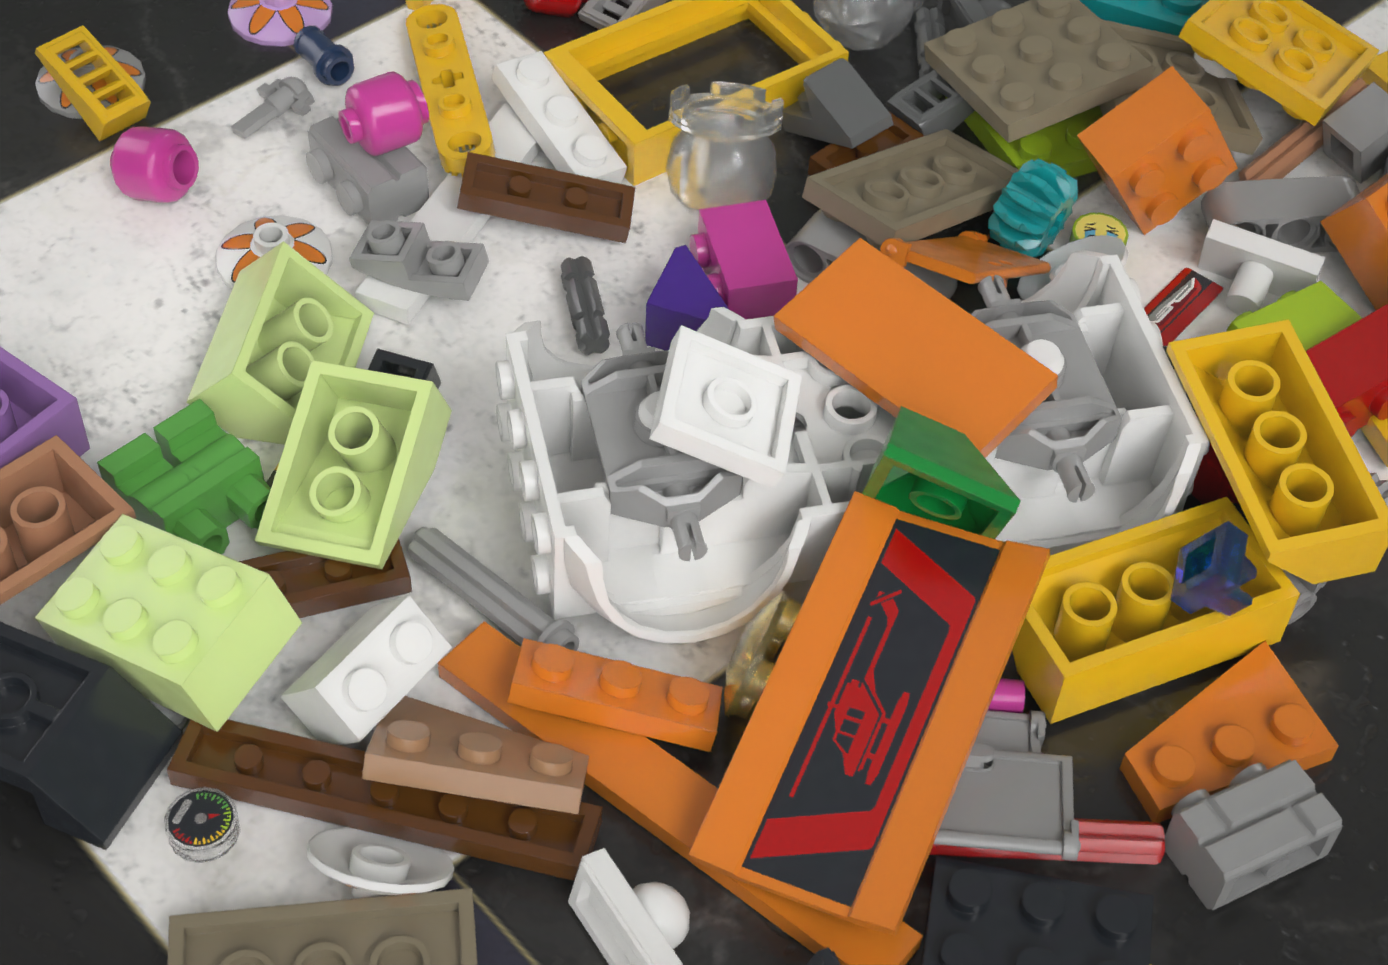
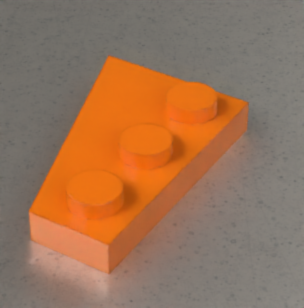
[1119,641,1339,823]

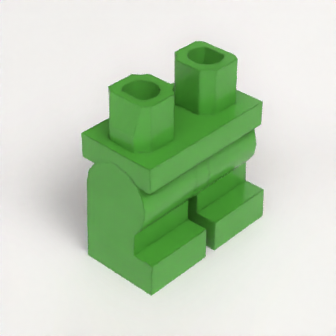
[97,399,271,555]

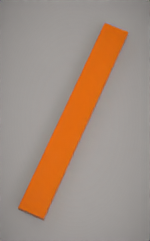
[438,621,923,965]

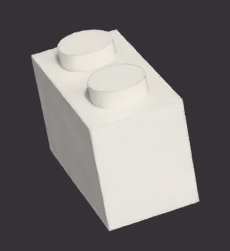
[280,595,452,745]

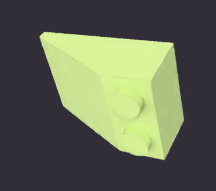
[254,360,452,569]

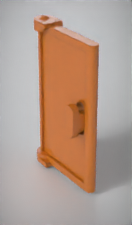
[880,230,1051,287]

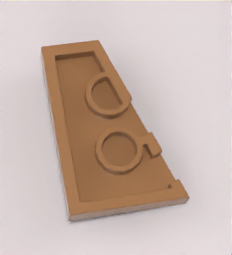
[362,696,589,814]

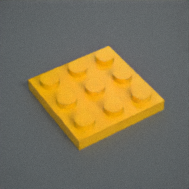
[1178,0,1380,126]

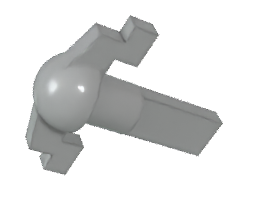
[231,77,315,139]

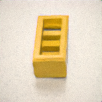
[35,25,151,142]

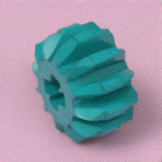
[988,158,1078,258]

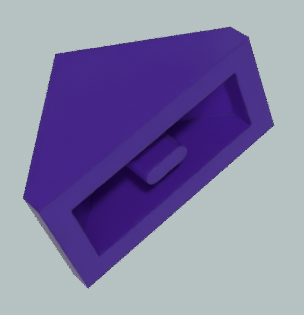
[645,245,729,350]

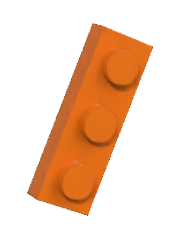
[507,638,723,752]

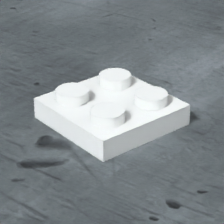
[649,325,802,489]

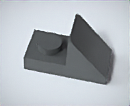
[779,59,894,149]

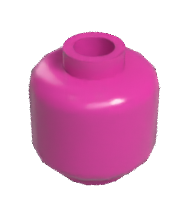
[338,71,429,156]
[110,126,199,203]

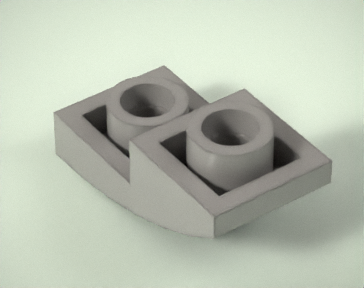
[349,220,489,301]

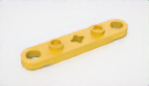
[406,4,496,177]

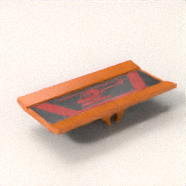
[688,491,1050,936]

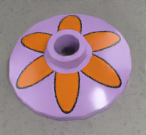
[228,0,333,47]

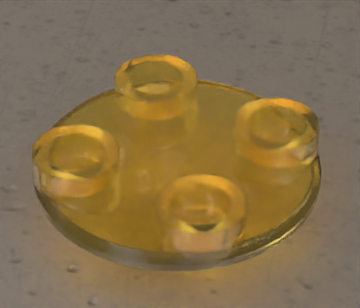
[724,590,802,719]

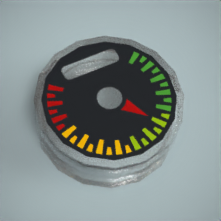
[164,787,240,863]

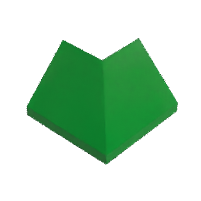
[861,406,1021,539]

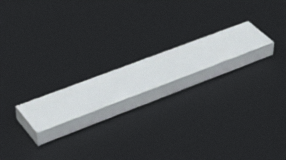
[355,100,541,325]

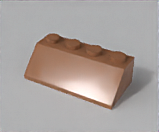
[0,435,136,605]

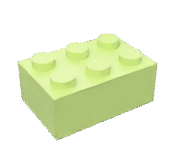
[34,514,302,732]

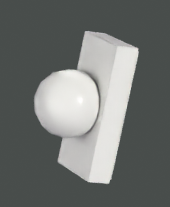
[568,848,690,965]

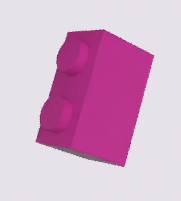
[689,200,798,320]

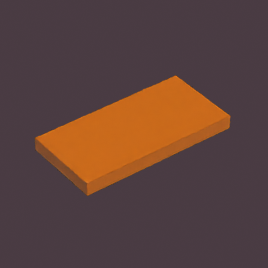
[774,238,1058,458]

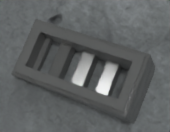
[887,70,975,136]

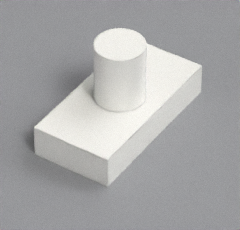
[1198,219,1326,315]

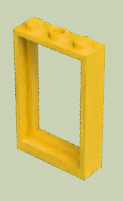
[543,0,849,186]

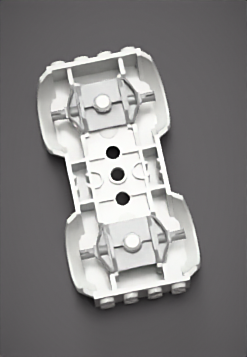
[495,250,1210,644]

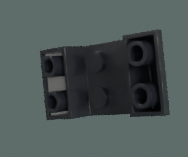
[0,622,183,850]

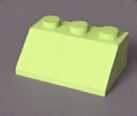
[186,241,374,445]

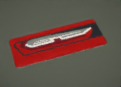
[1144,268,1224,347]

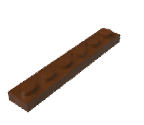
[167,719,602,881]

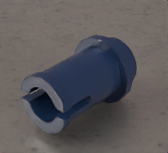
[293,26,354,86]

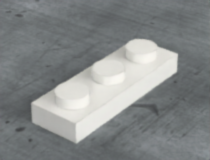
[492,51,627,183]

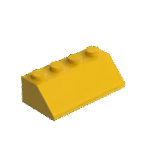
[1166,319,1388,584]
[1012,497,1300,724]

